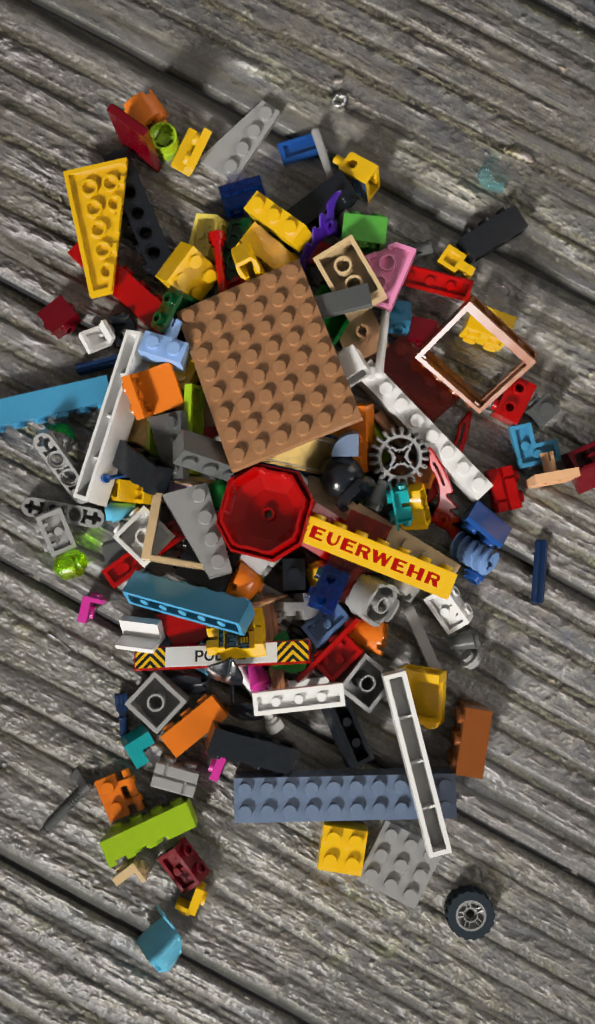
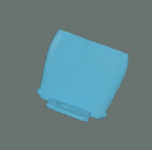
[136,905,182,973]

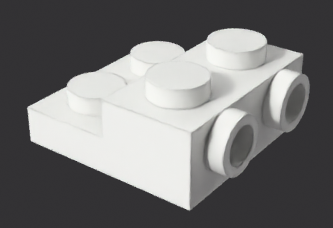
[113,506,176,568]

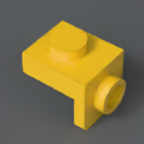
[174,882,208,916]

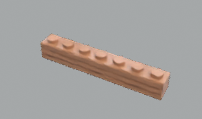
[260,593,289,690]

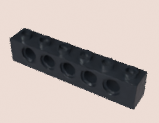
[102,147,171,281]

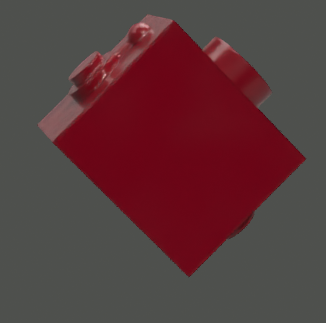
[37,295,82,339]

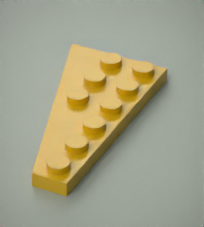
[63,157,129,299]

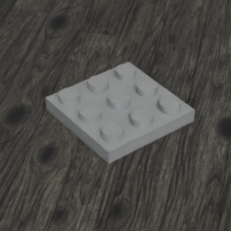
[356,820,442,909]

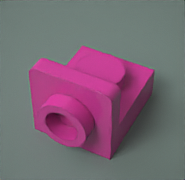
[77,592,108,623]
[205,752,226,782]

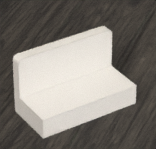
[115,615,166,653]

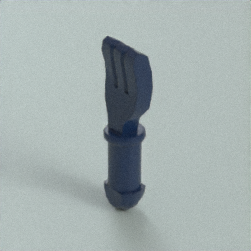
[114,692,130,737]

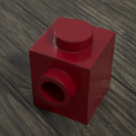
[406,316,438,348]

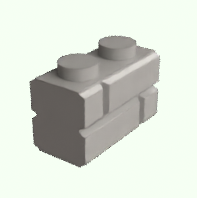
[150,755,201,798]

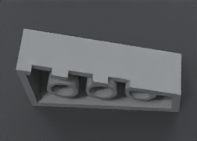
[162,482,232,579]

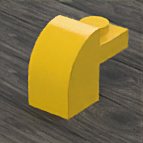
[110,479,153,505]

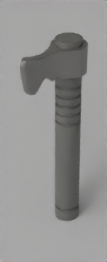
[40,768,94,836]

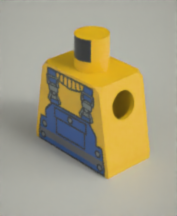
[331,152,381,203]

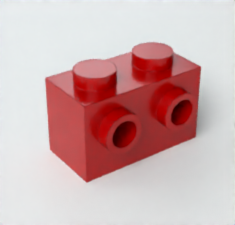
[490,377,537,426]

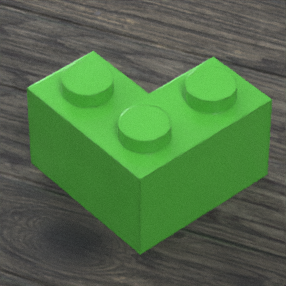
[341,211,388,254]

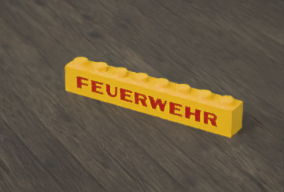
[303,513,458,600]

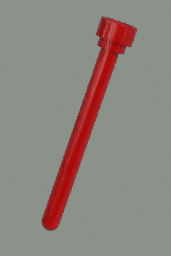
[208,230,227,293]

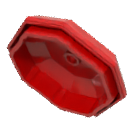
[216,463,315,562]

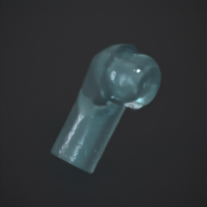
[478,166,505,194]

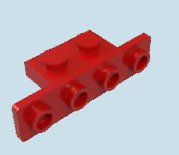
[296,617,364,683]

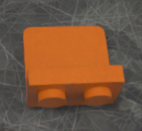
[121,362,184,421]

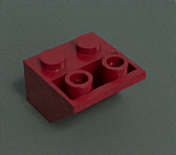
[561,440,595,495]

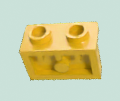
[171,127,212,177]

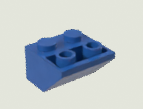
[460,500,512,549]

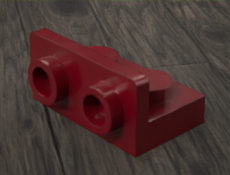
[157,837,210,894]

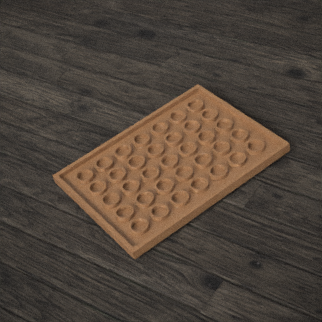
[176,259,363,473]

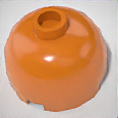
[226,558,264,601]

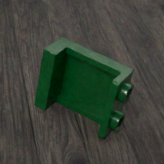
[150,286,201,342]

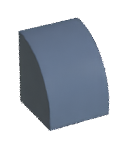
[331,430,359,457]

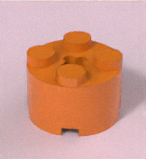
[123,90,168,131]

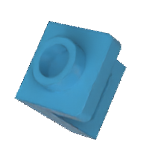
[388,300,412,336]

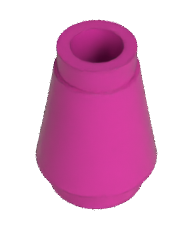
[247,666,271,692]

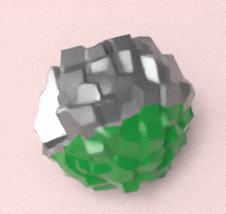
[40,423,75,457]

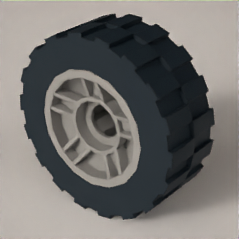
[444,885,495,940]

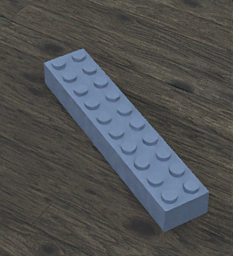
[234,767,457,823]

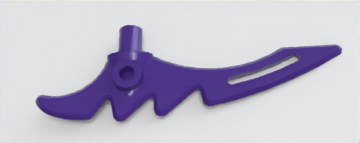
[300,190,342,273]

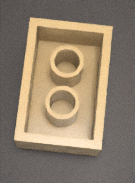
[313,234,387,321]

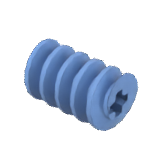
[450,531,499,575]

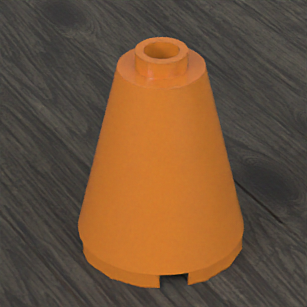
[338,614,388,656]

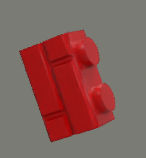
[484,465,524,513]

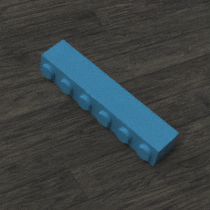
[0,375,111,433]
[122,570,255,636]

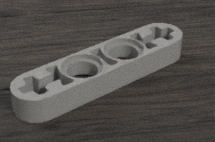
[33,429,87,504]
[21,497,106,528]
[401,602,441,669]

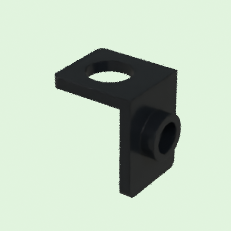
[108,313,136,348]

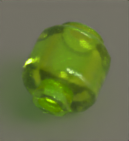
[53,549,87,580]

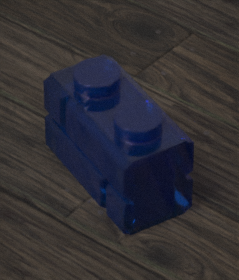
[218,175,266,218]

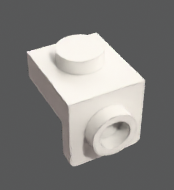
[78,319,116,354]

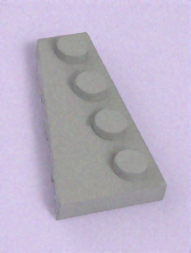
[199,100,281,185]

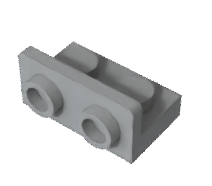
[31,506,77,557]

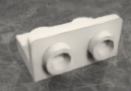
[423,585,473,635]

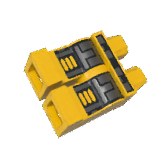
[206,607,267,661]

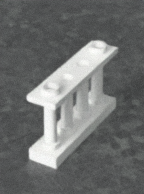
[252,677,346,716]

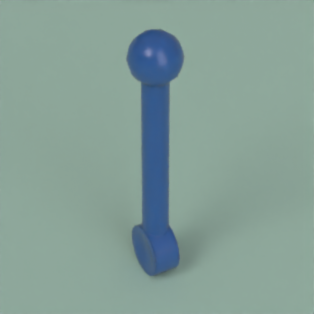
[101,474,128,483]

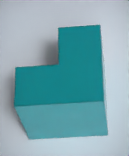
[120,724,155,769]

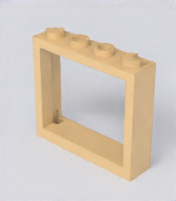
[141,476,229,571]

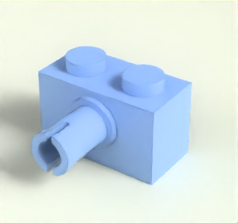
[138,318,191,373]

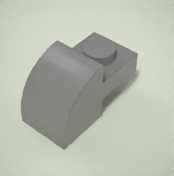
[274,593,324,620]

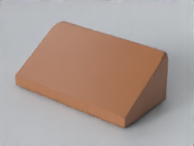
[374,409,408,448]

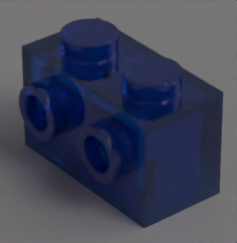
[305,562,350,616]

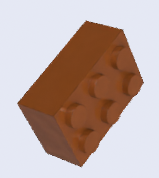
[446,700,493,779]

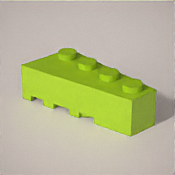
[100,796,198,868]

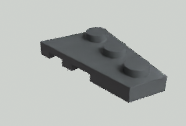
[148,410,189,481]

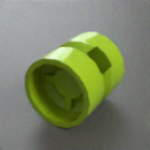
[149,122,180,161]

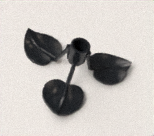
[170,657,264,721]

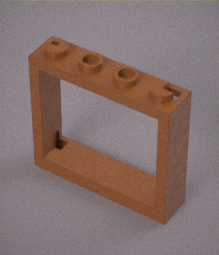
[415,294,538,414]

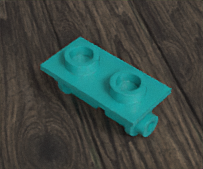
[386,482,413,531]

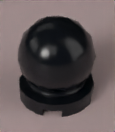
[319,457,376,512]

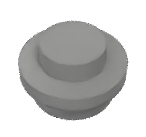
[460,649,481,669]

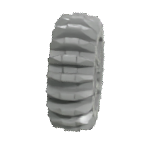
[369,426,429,486]

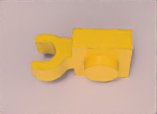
[436,244,476,279]

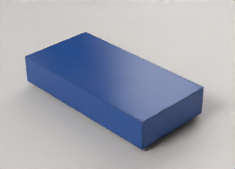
[277,133,319,166]

